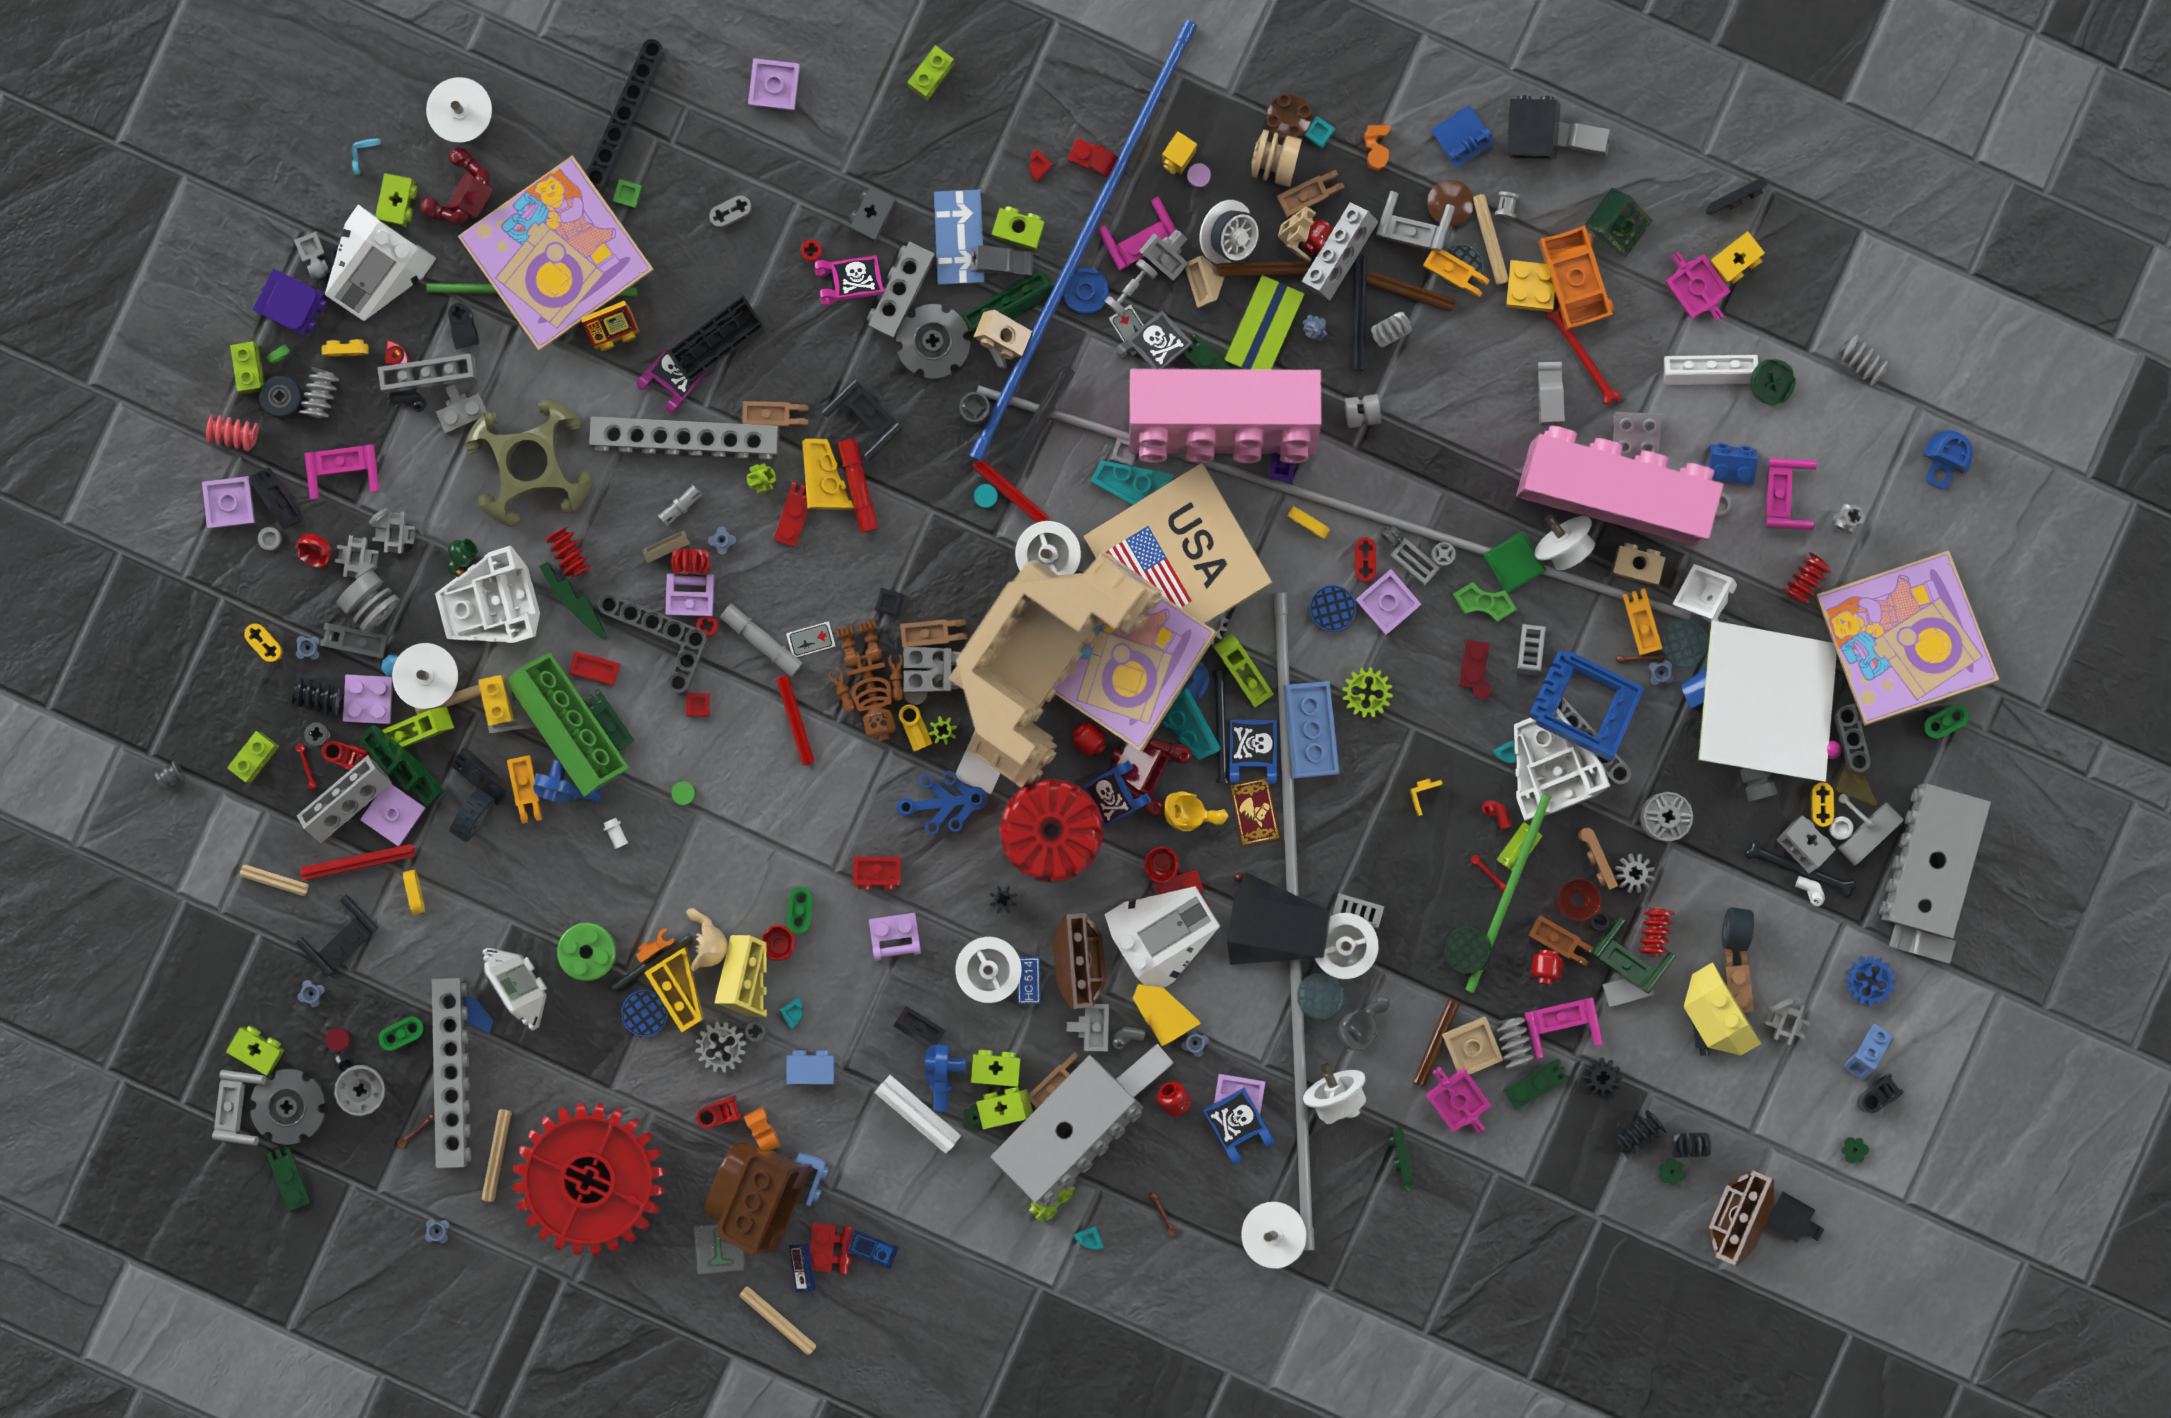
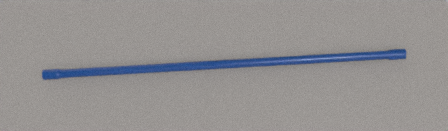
[969,20,1197,462]

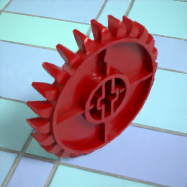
[513,1103,666,1256]

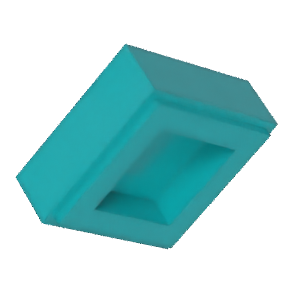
[1303,116,1335,149]

